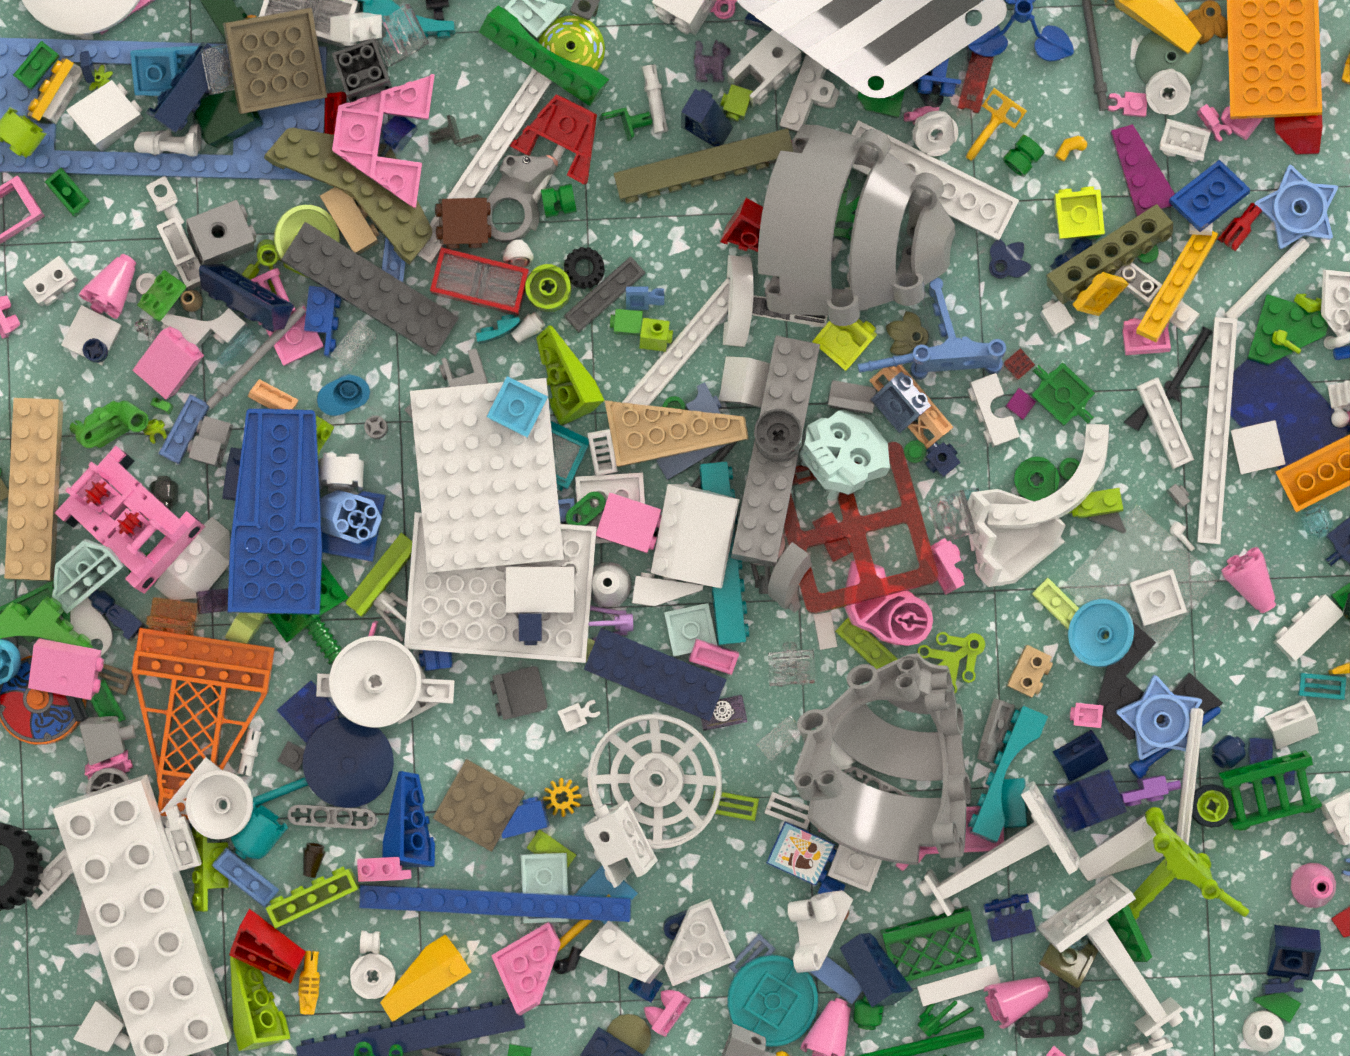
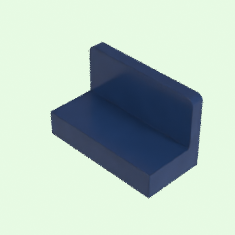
[1053,730,1108,782]

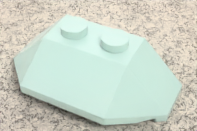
[52,539,125,614]

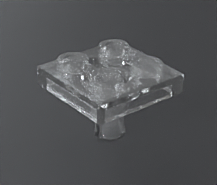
[768,642,815,687]

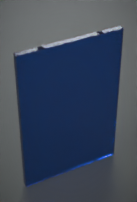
[1230,356,1350,469]

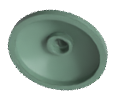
[1135,31,1203,94]

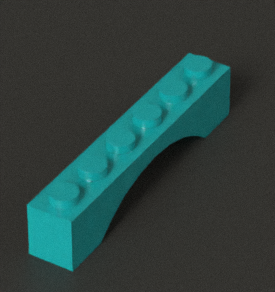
[968,706,1048,843]

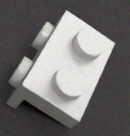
[1159,119,1211,162]

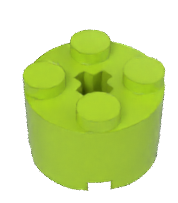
[0,107,47,158]
[525,264,571,312]

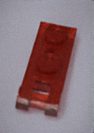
[957,52,994,114]

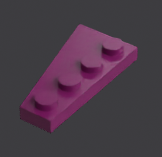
[1110,124,1175,217]

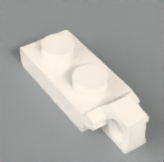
[43,64,83,124]
[165,805,202,871]

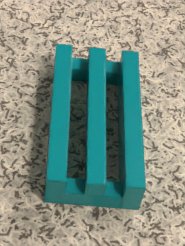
[1298,673,1346,700]

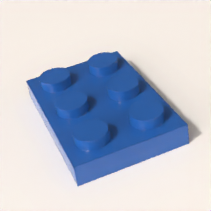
[1169,160,1250,232]

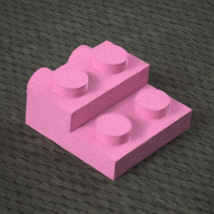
[924,538,965,595]

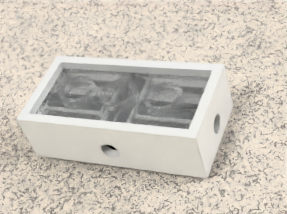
[259,0,360,49]

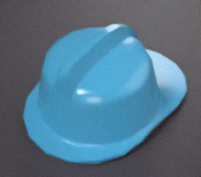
[317,374,370,416]

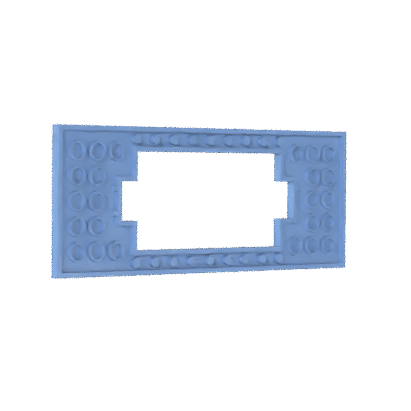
[0,38,327,181]

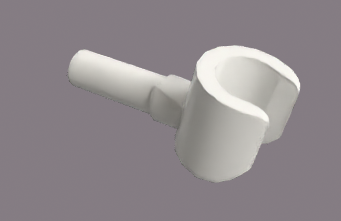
[1170,522,1195,551]

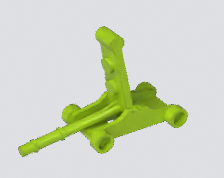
[1128,807,1249,920]

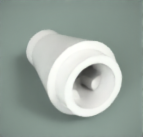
[511,312,545,343]

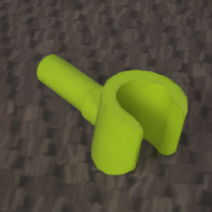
[1272,330,1301,354]

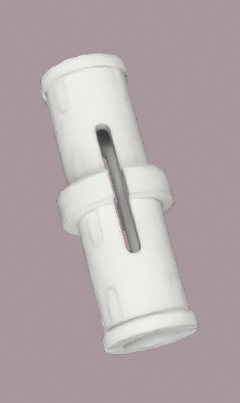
[237,729,262,776]

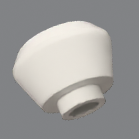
[503,240,534,267]

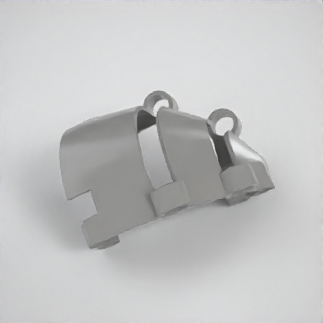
[758,125,956,326]
[794,653,971,865]

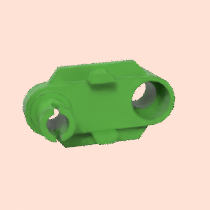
[69,401,149,448]

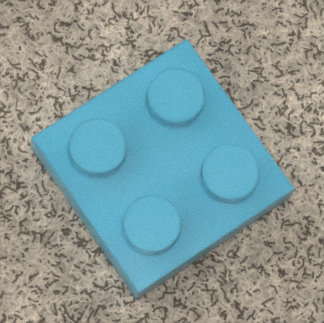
[487,376,548,438]

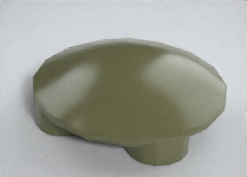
[607,1014,651,1054]

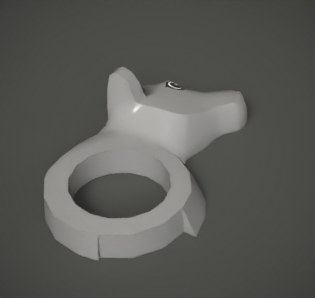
[487,155,558,243]

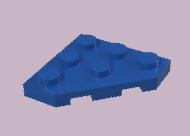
[322,491,386,562]

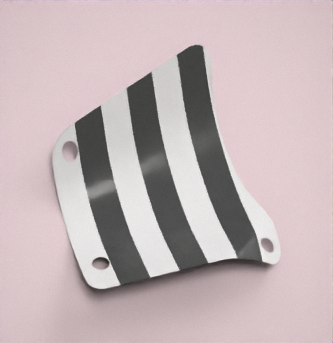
[737,0,1007,98]

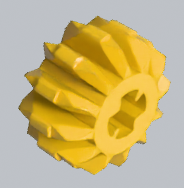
[543,778,582,817]

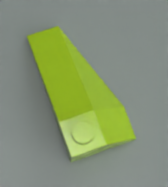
[536,325,605,426]

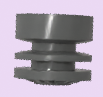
[754,409,803,463]

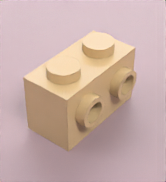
[1006,645,1053,698]

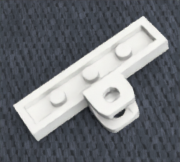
[779,54,840,132]

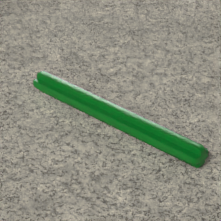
[858,1026,985,1056]

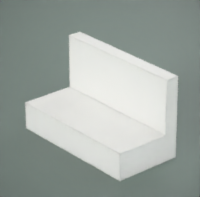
[1264,700,1319,749]

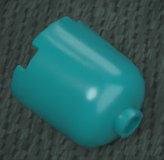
[230,802,288,860]

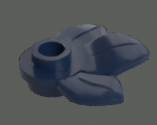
[989,239,1031,279]

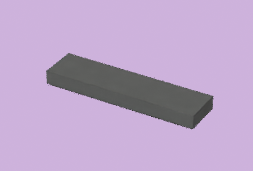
[564,256,646,333]

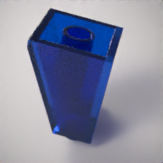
[1053,769,1127,832]

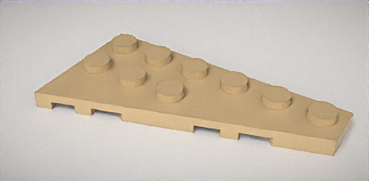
[605,400,749,467]

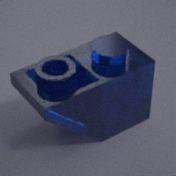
[380,116,418,151]

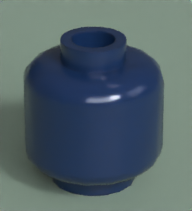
[1211,735,1246,769]

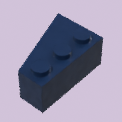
[840,933,914,1007]

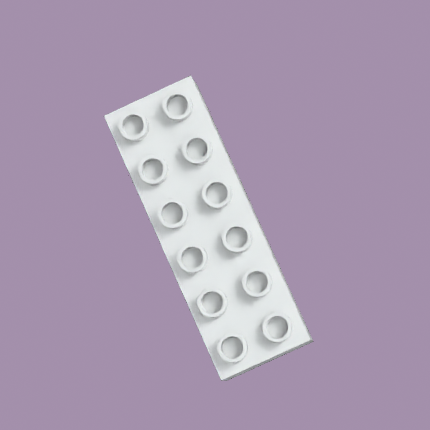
[52,774,233,1056]

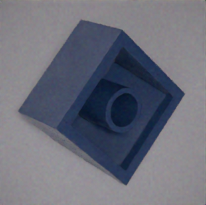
[1267,925,1321,981]

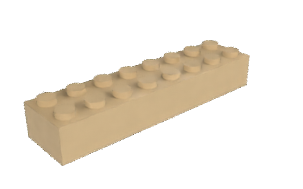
[4,398,63,581]

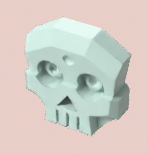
[798,409,890,501]

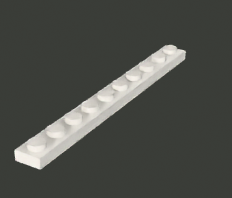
[418,69,553,264]
[1197,317,1238,544]

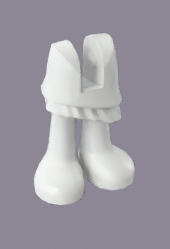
[134,124,201,156]

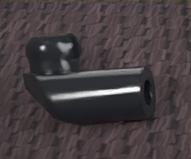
[553,946,582,974]

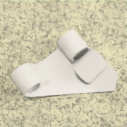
[788,890,853,973]

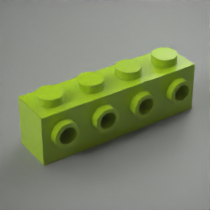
[266,866,360,929]

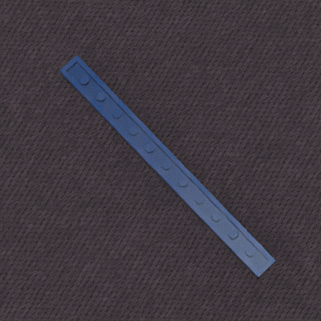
[359,884,631,922]

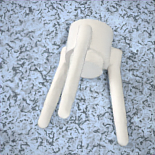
[373,591,408,641]

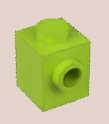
[720,84,753,122]
[639,318,673,352]

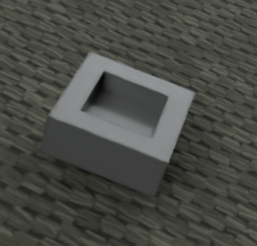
[277,741,304,772]

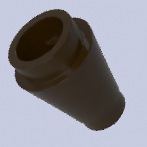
[303,843,326,878]

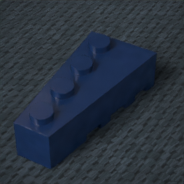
[681,89,733,147]

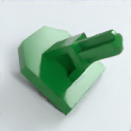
[857,76,906,118]

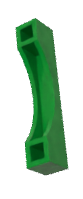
[479,5,609,106]

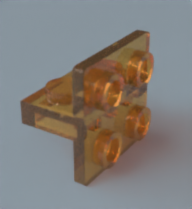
[146,597,198,636]

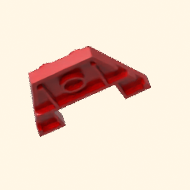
[510,94,597,184]

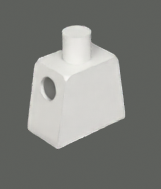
[73,1000,131,1052]

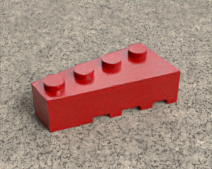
[720,197,763,252]

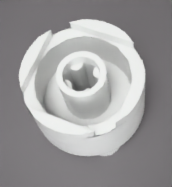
[319,453,364,492]

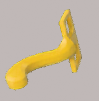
[966,88,1027,161]

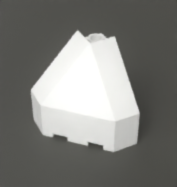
[964,489,1065,587]

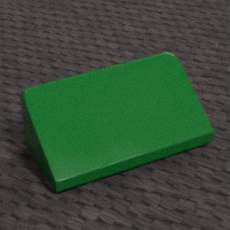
[44,167,90,217]

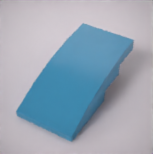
[130,46,228,96]

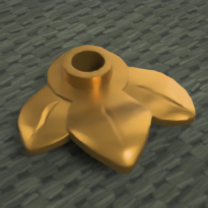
[1186,0,1228,45]

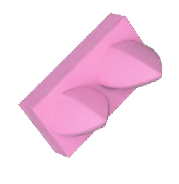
[644,990,692,1037]

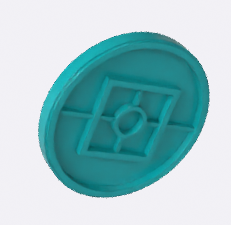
[727,955,818,1047]

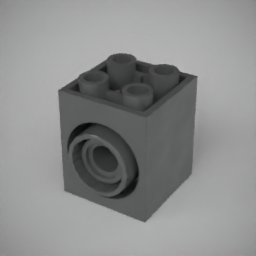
[332,38,392,103]

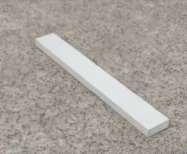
[622,278,730,405]

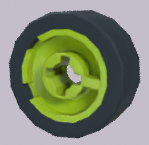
[1192,784,1234,828]

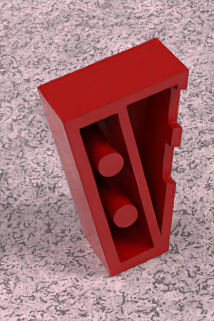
[229,909,306,984]

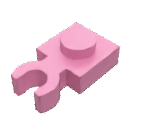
[1108,92,1147,117]

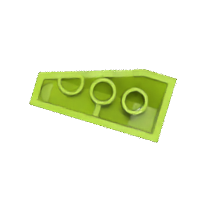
[230,956,291,1051]

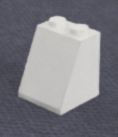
[66,80,143,152]

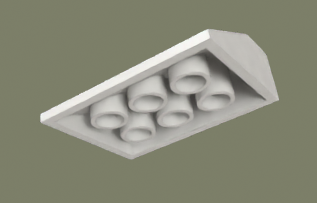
[651,484,739,588]

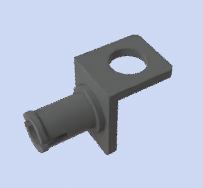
[570,0,600,20]

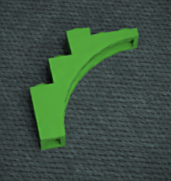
[0,596,93,648]

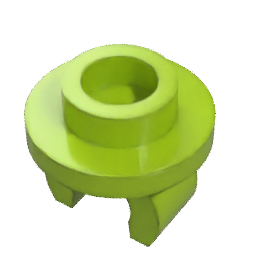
[143,419,167,444]

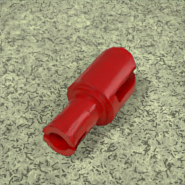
[1217,203,1262,252]

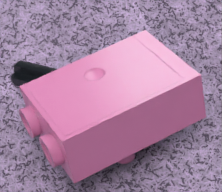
[28,638,104,722]

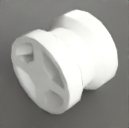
[360,931,380,954]

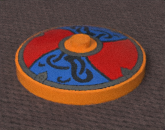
[0,655,87,745]

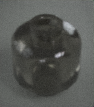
[149,476,179,510]

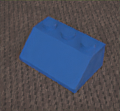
[502,796,550,839]

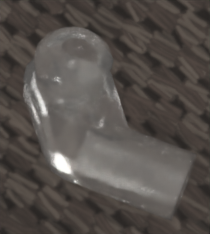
[134,319,159,347]

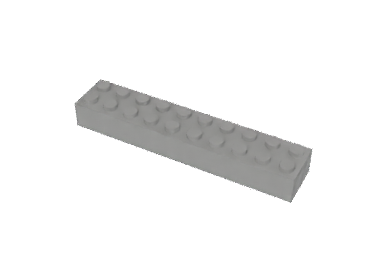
[731,336,820,567]

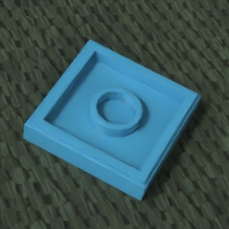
[575,865,638,925]

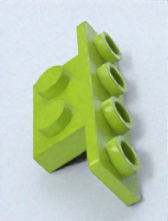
[191,826,229,912]

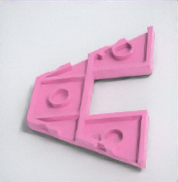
[332,74,435,209]

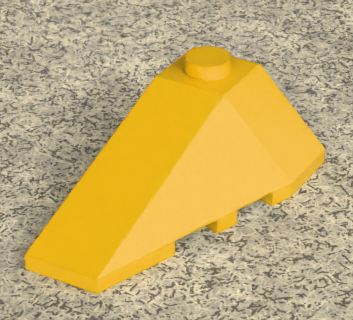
[1114,0,1202,54]

